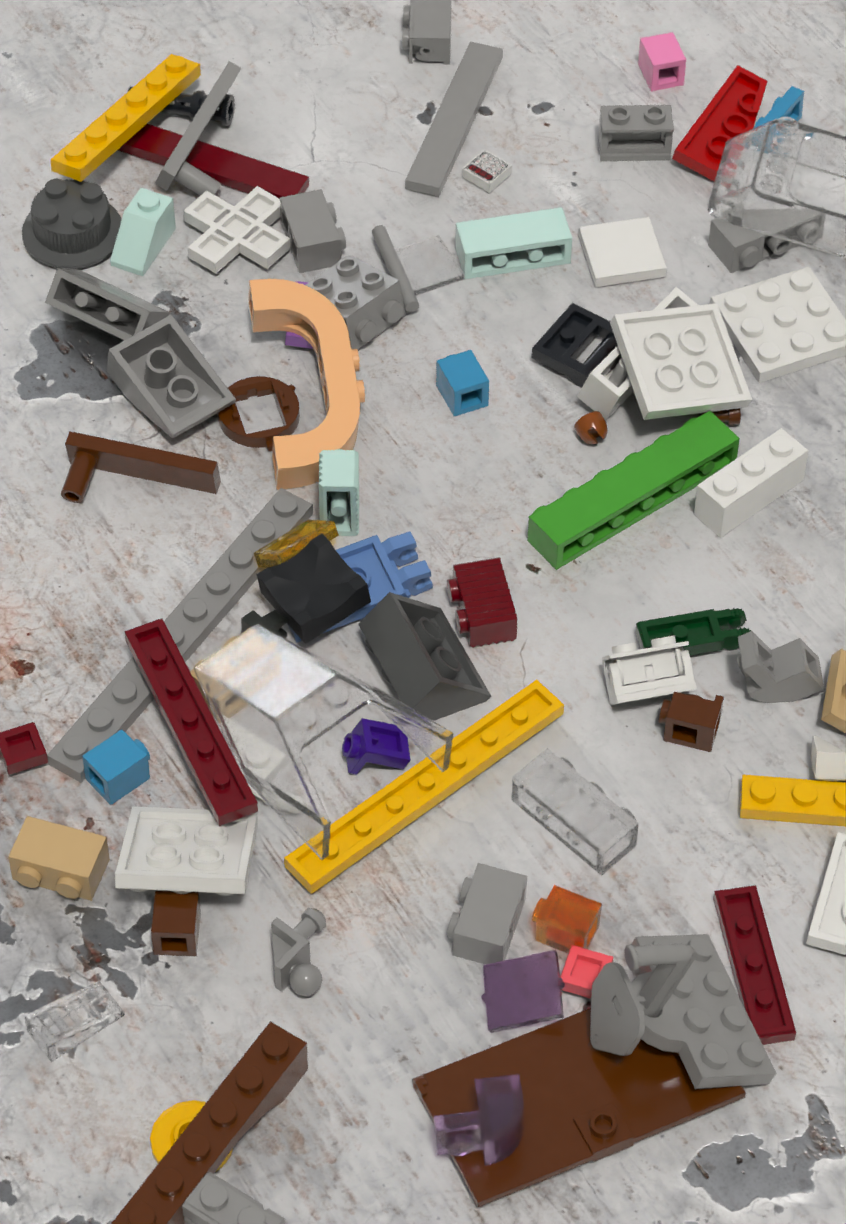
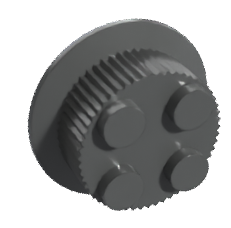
[22,179,122,269]

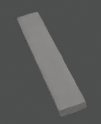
[405,41,503,197]

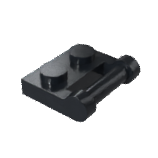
[532,303,618,388]

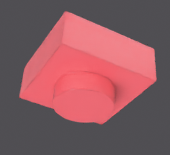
[559,945,613,999]

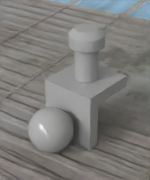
[271,908,326,996]

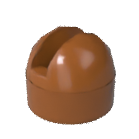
[574,411,608,445]

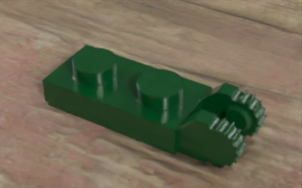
[635,608,751,655]

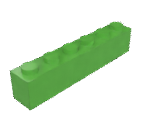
[527,411,740,570]

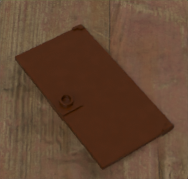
[412,1008,746,1207]

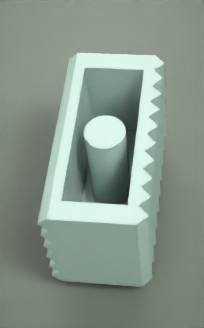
[318,449,359,536]

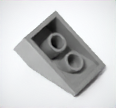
[106,315,236,439]

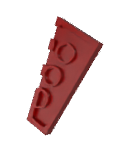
[672,65,768,192]

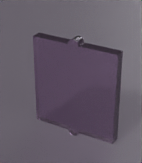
[481,950,565,1033]

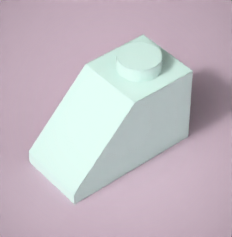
[110,188,176,276]

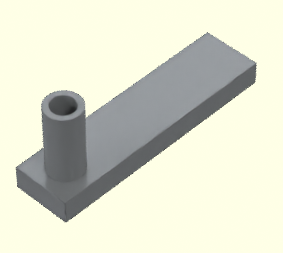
[155,61,241,196]

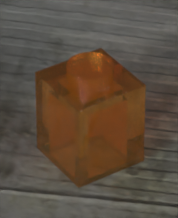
[532,885,602,954]

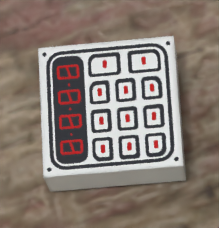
[462,149,512,193]

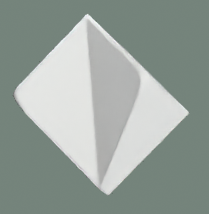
[811,736,846,781]

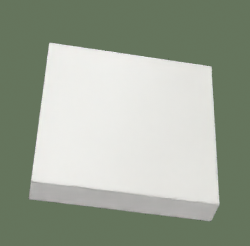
[578,217,667,287]

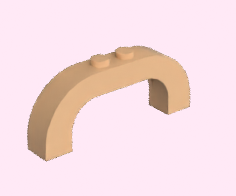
[248,279,365,490]

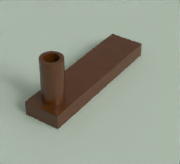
[61,431,221,503]

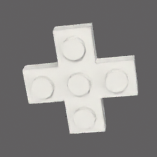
[183,186,291,274]

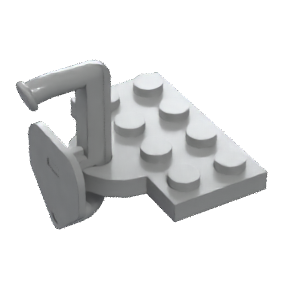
[590,934,776,1089]

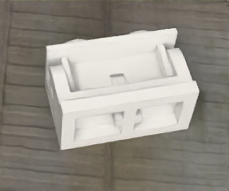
[602,636,697,705]

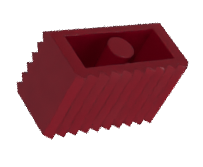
[447,557,518,648]

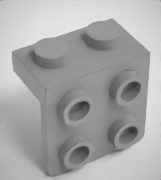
[306,256,406,350]

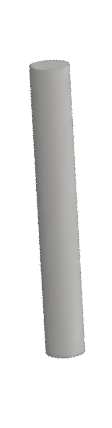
[372,225,419,312]

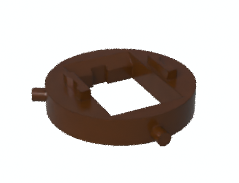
[218,376,300,451]

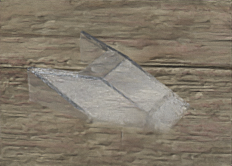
[194,624,453,860]

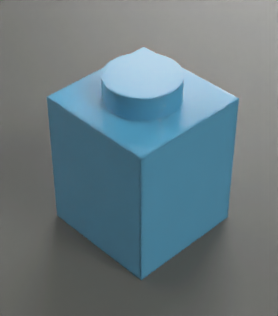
[436,350,489,417]
[82,729,150,805]

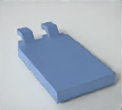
[287,531,433,643]

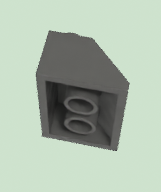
[359,592,491,721]

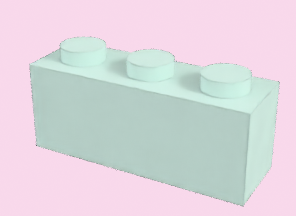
[455,207,572,279]

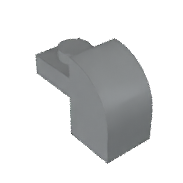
[737,631,824,703]

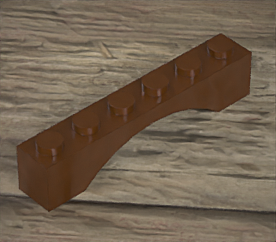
[111,1021,308,1224]

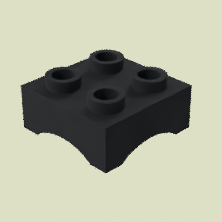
[256,533,371,644]

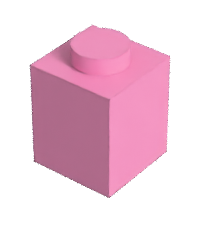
[638,32,686,92]

